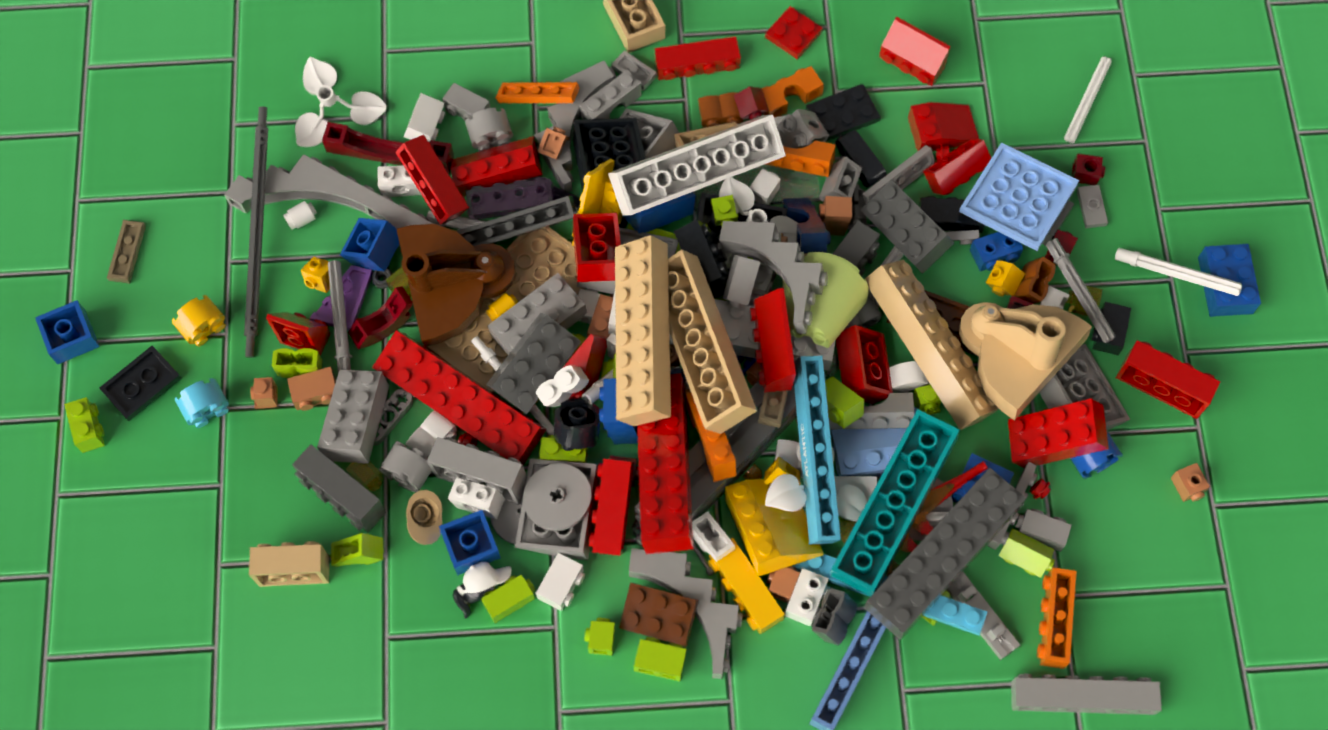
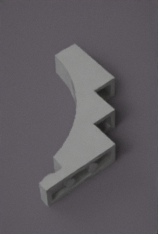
[534,61,616,192]

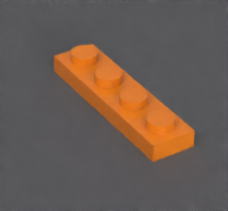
[496,82,580,103]

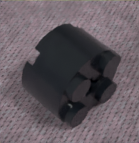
[554,398,600,451]

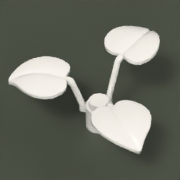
[295,57,387,147]
[718,177,798,268]
[765,443,867,521]

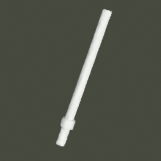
[471,336,554,435]

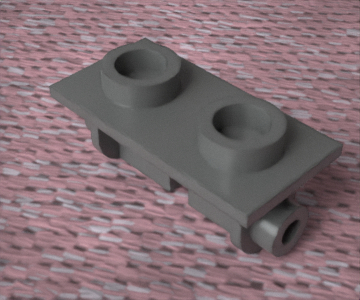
[847,184,867,230]

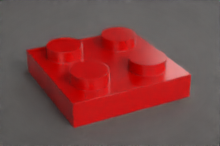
[765,6,823,60]

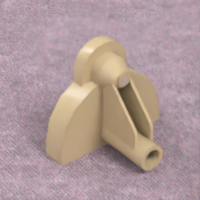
[959,302,1092,420]

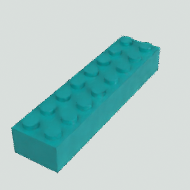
[831,409,960,597]

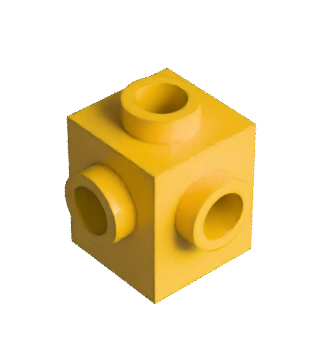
[300,256,330,293]

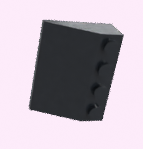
[573,118,646,192]

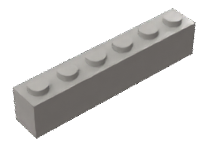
[1011,674,1162,715]

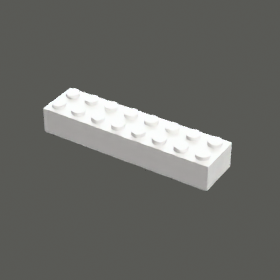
[608,114,786,215]

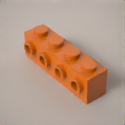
[1037,567,1076,669]

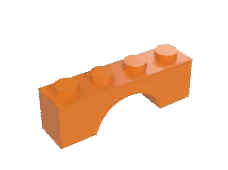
[765,140,836,177]
[686,393,736,482]

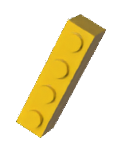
[708,538,785,634]

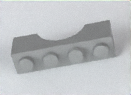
[829,393,914,430]

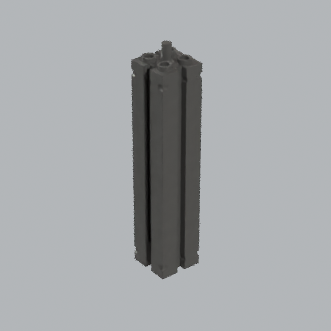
[634,381,797,545]

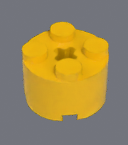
[172,295,226,347]

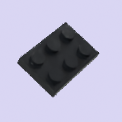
[806,84,881,142]
[99,345,181,421]

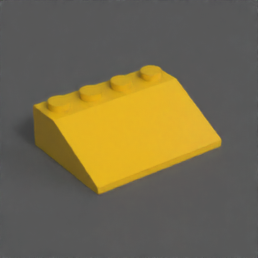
[725,479,823,577]

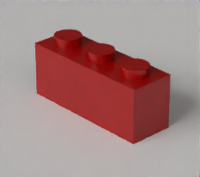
[923,138,991,195]

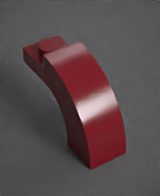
[348,286,413,349]

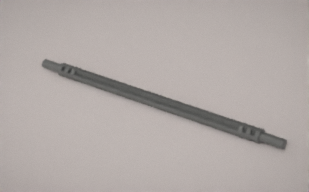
[244,106,268,358]

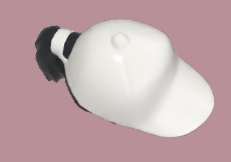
[453,561,512,619]

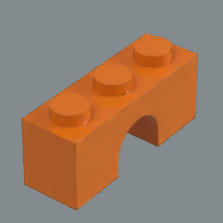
[762,66,824,117]

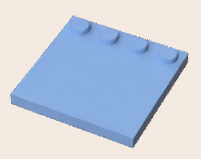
[959,143,1079,251]

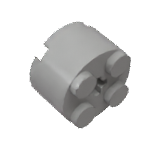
[465,108,513,152]
[379,441,432,493]

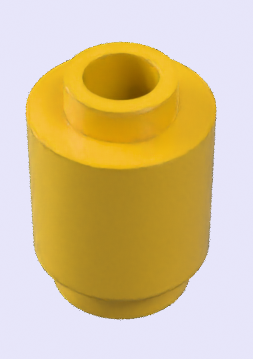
[486,293,518,321]

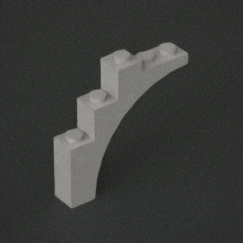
[719,221,828,334]
[629,548,742,679]

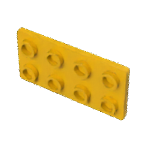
[572,159,622,246]

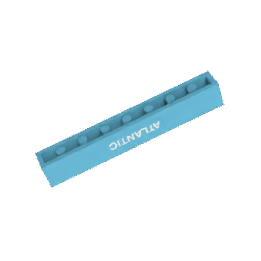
[794,356,841,545]

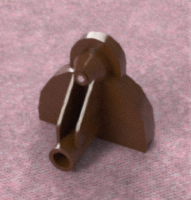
[397,224,516,347]

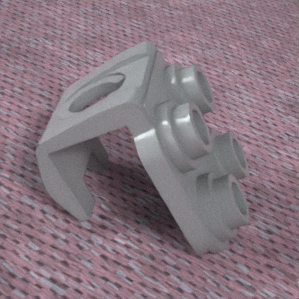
[777,109,829,148]

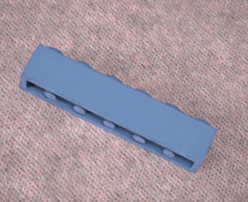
[810,611,886,730]

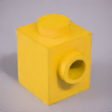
[986,260,1025,297]

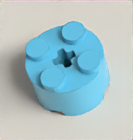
[175,378,229,428]

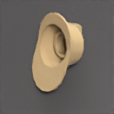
[406,490,442,545]

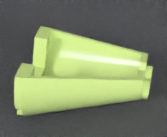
[782,252,869,348]

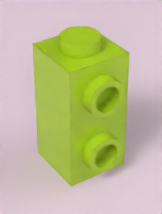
[999,528,1055,578]
[481,574,536,623]

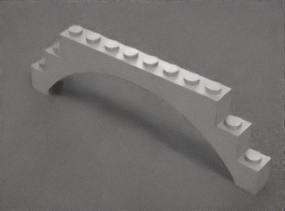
[224,154,444,228]

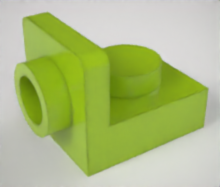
[711,195,738,226]

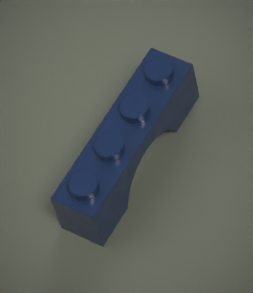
[783,197,831,254]

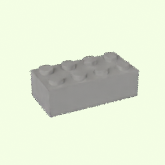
[488,273,587,355]
[317,370,390,463]
[427,437,527,505]

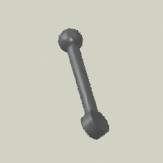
[693,539,715,576]

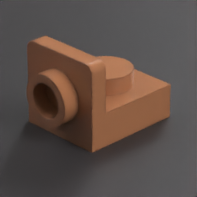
[537,126,570,160]

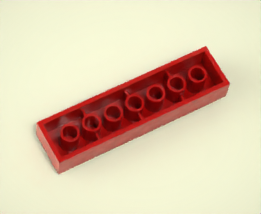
[372,330,547,466]
[637,373,694,554]

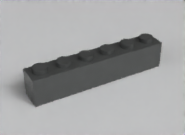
[457,196,577,246]

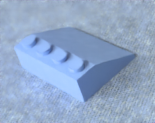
[830,407,917,477]

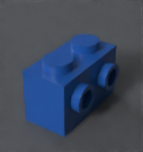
[969,232,1023,271]

